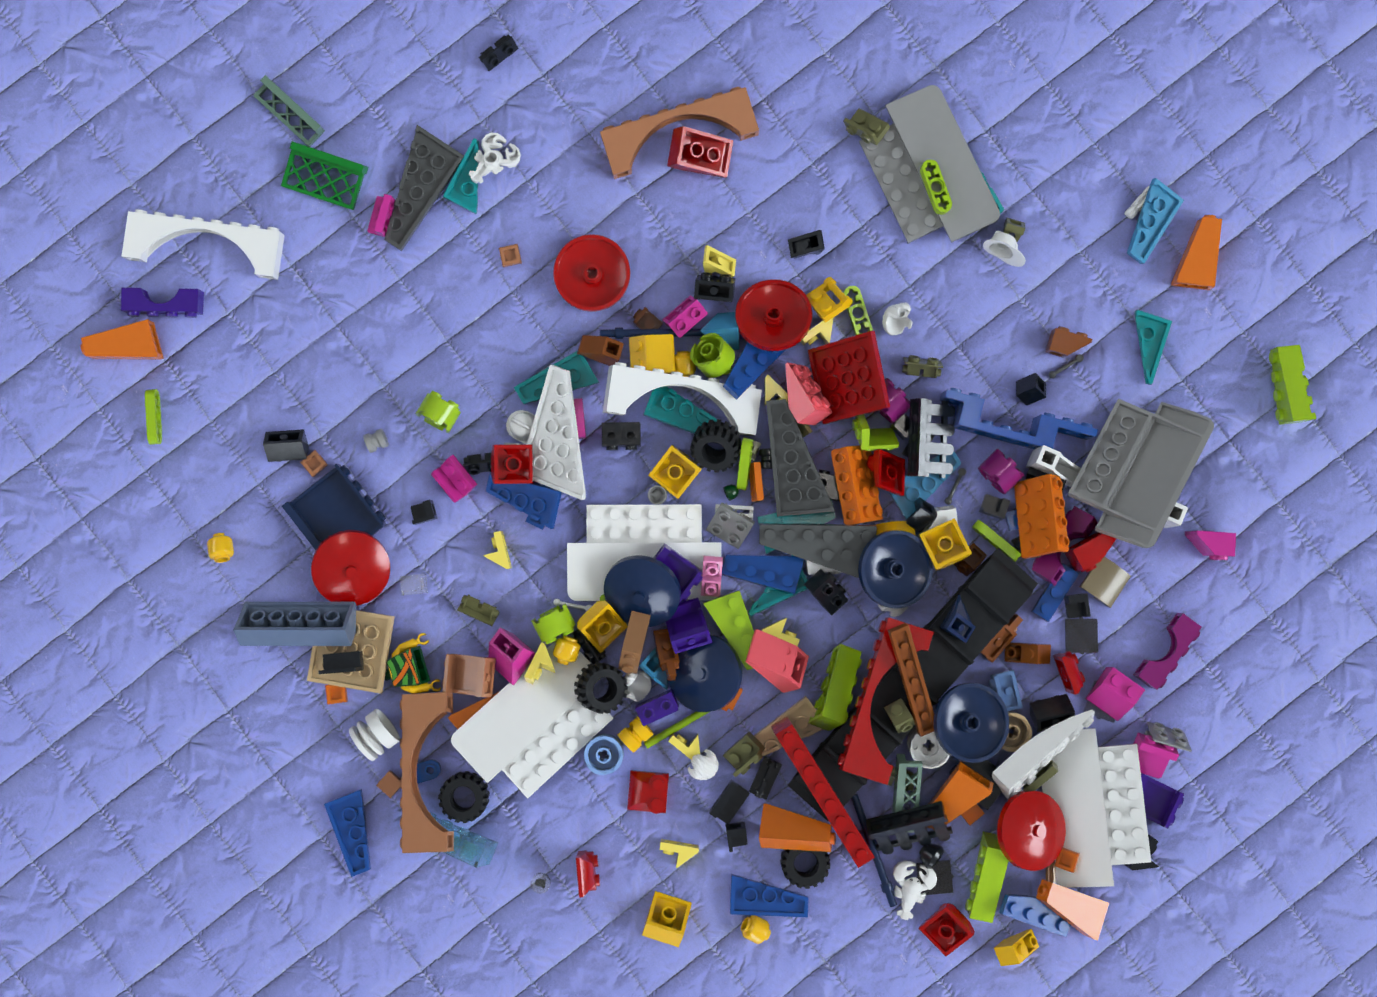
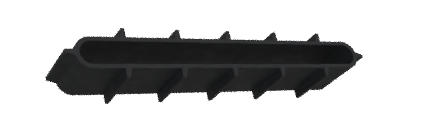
[788,548,1038,821]

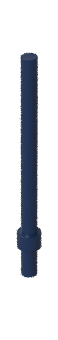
[600,327,704,339]
[851,794,897,907]

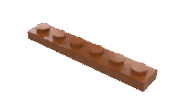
[888,623,934,737]

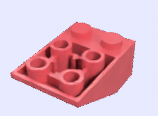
[785,362,832,426]
[745,629,809,693]

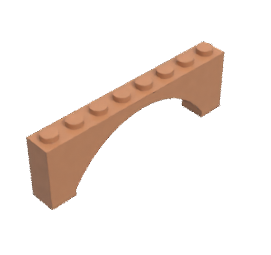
[600,87,759,179]
[400,692,454,853]

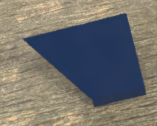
[939,595,976,643]

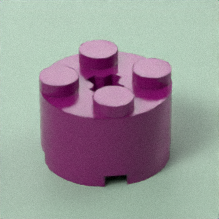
[879,378,910,423]
[978,449,1024,494]

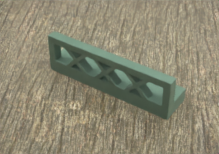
[253,75,325,147]
[892,754,923,833]

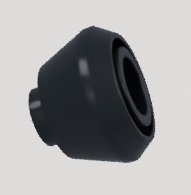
[919,843,944,869]

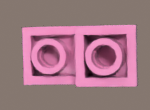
[701,556,723,597]

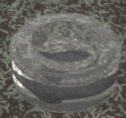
[531,873,551,894]

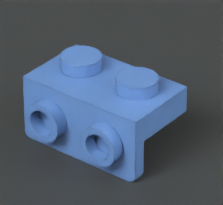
[989,670,1023,711]

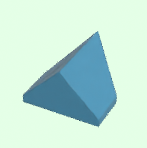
[700,312,739,350]
[639,647,669,690]

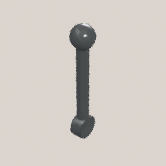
[1049,354,1084,378]
[945,468,966,505]

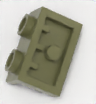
[843,108,890,145]
[723,731,765,777]

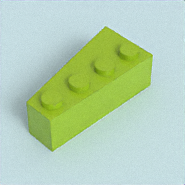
[1269,345,1316,425]
[703,590,754,670]
[808,644,862,731]
[965,831,1008,923]

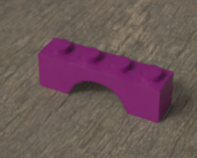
[1032,506,1098,586]
[1133,613,1202,690]

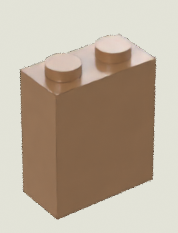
[618,611,651,674]

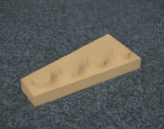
[754,696,824,756]

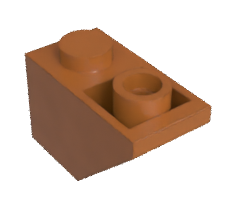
[1045,326,1093,358]
[577,335,624,366]
[1004,642,1051,664]

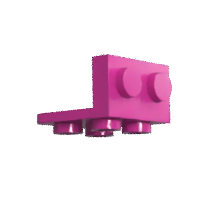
[1133,733,1179,779]

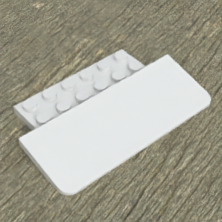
[567,504,721,601]
[451,640,613,799]
[1042,728,1151,888]

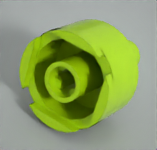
[690,333,735,378]
[415,391,461,433]
[531,603,576,645]

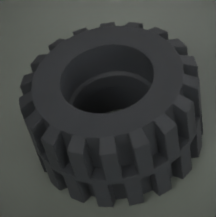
[690,419,741,472]
[574,662,628,714]
[438,771,490,823]
[780,849,831,889]

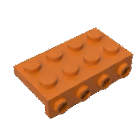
[831,445,883,525]
[1014,474,1069,559]

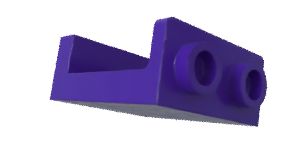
[654,543,703,604]
[666,598,712,654]
[635,689,679,726]
[1141,773,1184,829]

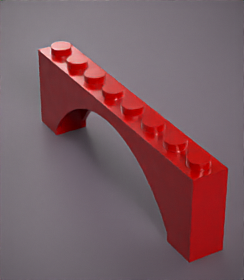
[838,617,934,785]
[771,717,875,868]

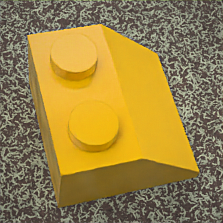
[629,334,676,374]
[642,891,692,947]

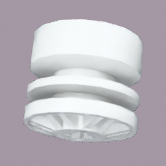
[349,709,400,761]
[907,727,950,769]

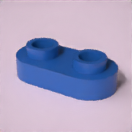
[417,759,441,784]

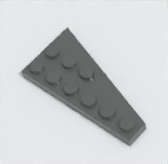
[385,125,464,251]
[766,399,835,517]
[759,523,877,578]

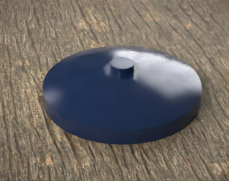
[858,530,933,609]
[604,555,681,627]
[669,634,742,712]
[933,683,1009,763]

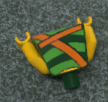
[385,633,441,694]

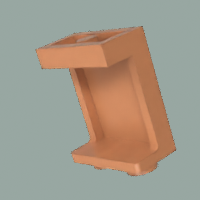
[442,654,496,697]

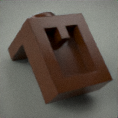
[633,307,663,329]
[953,542,987,576]

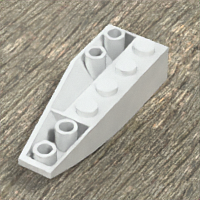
[992,710,1095,800]

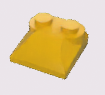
[648,445,702,499]
[919,518,972,570]
[577,600,628,653]

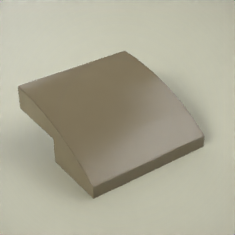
[1079,556,1131,608]

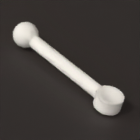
[553,599,592,611]

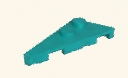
[443,138,479,214]
[1134,310,1172,385]
[748,555,808,617]

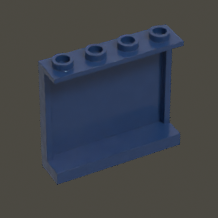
[282,463,387,550]

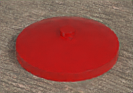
[554,235,630,312]
[735,279,812,351]
[311,530,390,606]
[997,790,1066,871]

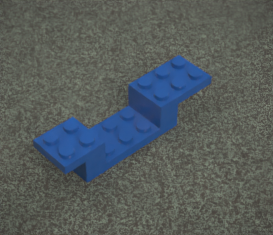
[939,388,1098,449]

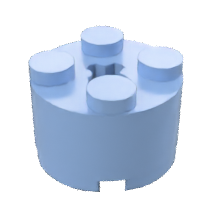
[584,734,624,775]

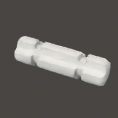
[1124,186,1150,219]

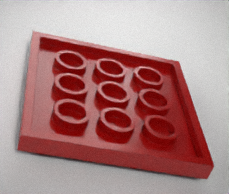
[808,331,890,424]

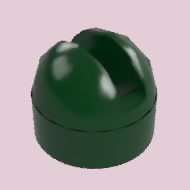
[723,484,739,501]

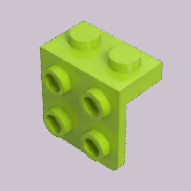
[852,414,899,451]

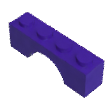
[121,288,204,318]

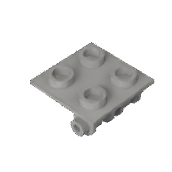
[706,503,755,549]
[1144,722,1192,752]

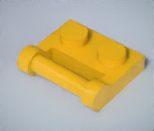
[806,277,853,323]

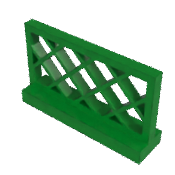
[281,141,368,210]

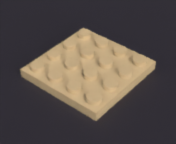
[307,610,395,693]

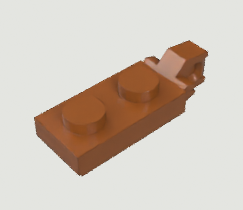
[980,613,1023,663]
[653,628,679,681]

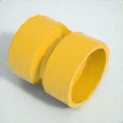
[617,716,654,753]

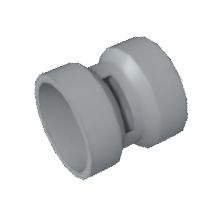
[363,429,389,453]
[648,486,667,504]

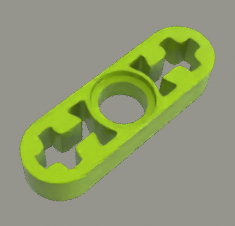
[920,159,952,215]
[844,286,873,335]
[145,389,162,445]
[737,438,753,490]
[972,520,1021,562]

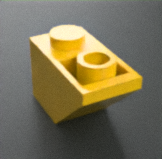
[994,929,1039,966]

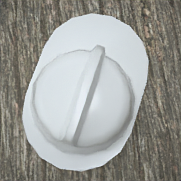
[983,231,1026,267]
[506,410,535,445]

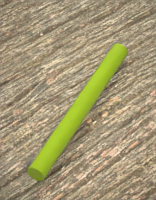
[644,711,709,749]

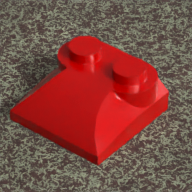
[491,445,533,484]
[867,449,905,496]
[1053,651,1085,694]
[627,770,669,814]
[576,850,600,898]
[919,903,975,956]

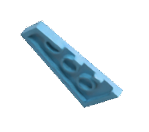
[1127,178,1184,264]
[888,452,961,520]

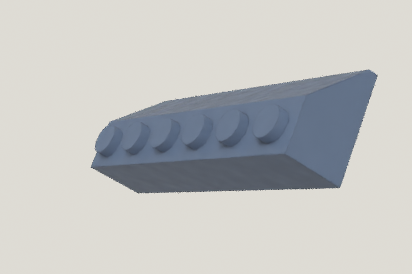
[233,602,356,646]

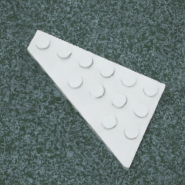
[527,365,586,500]

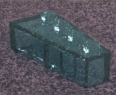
[430,812,498,868]

